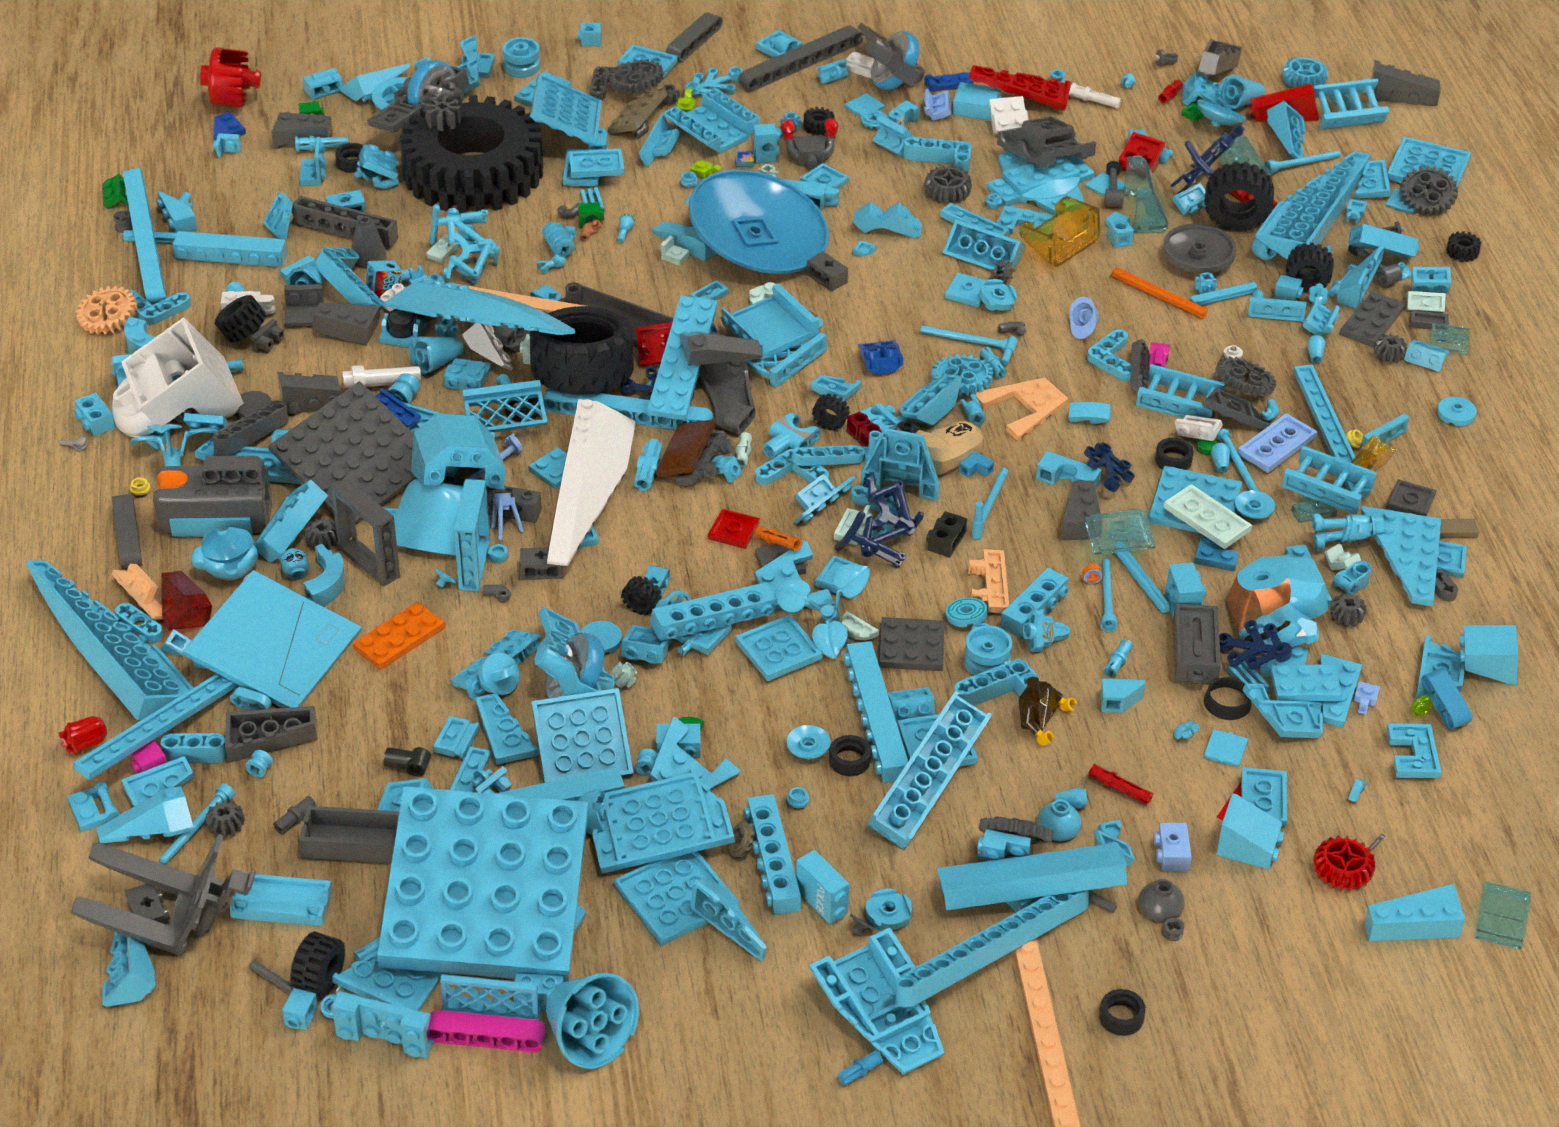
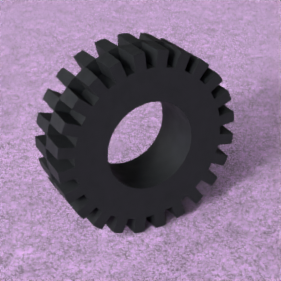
[400,95,543,213]

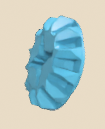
[861,110,889,129]

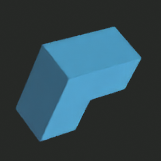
[959,451,994,478]

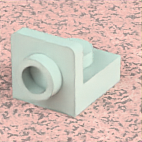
[660,236,689,266]
[1324,544,1361,570]

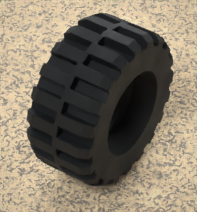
[1204,161,1274,231]

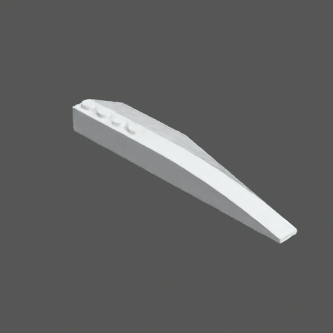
[547,399,636,566]

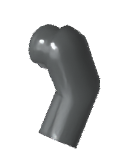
[633,119,649,138]
[557,203,579,218]
[483,584,511,601]

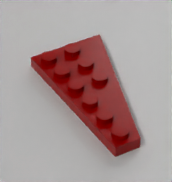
[969,65,1071,111]

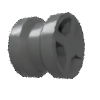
[113,211,133,233]

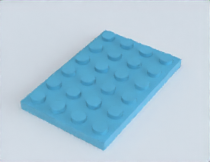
[530,73,602,144]

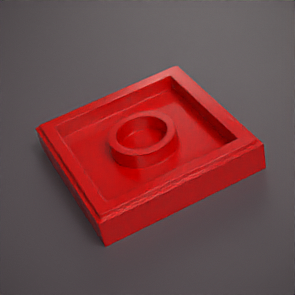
[708,509,760,549]

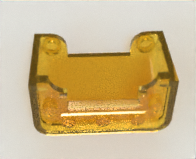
[1019,196,1100,267]

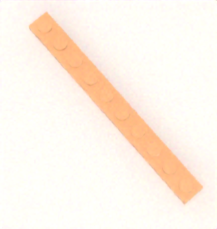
[1014,938,1080,1127]

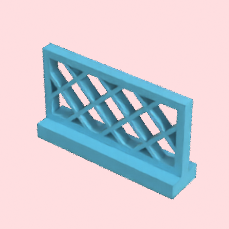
[746,333,827,388]
[462,380,548,433]
[440,975,541,1021]

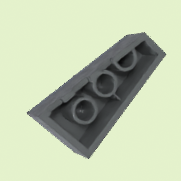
[1198,39,1242,76]

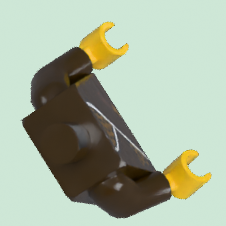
[1019,677,1077,746]

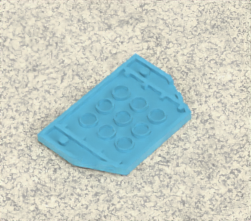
[592,773,735,874]

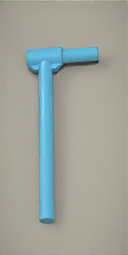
[920,326,1018,366]
[972,468,1008,539]

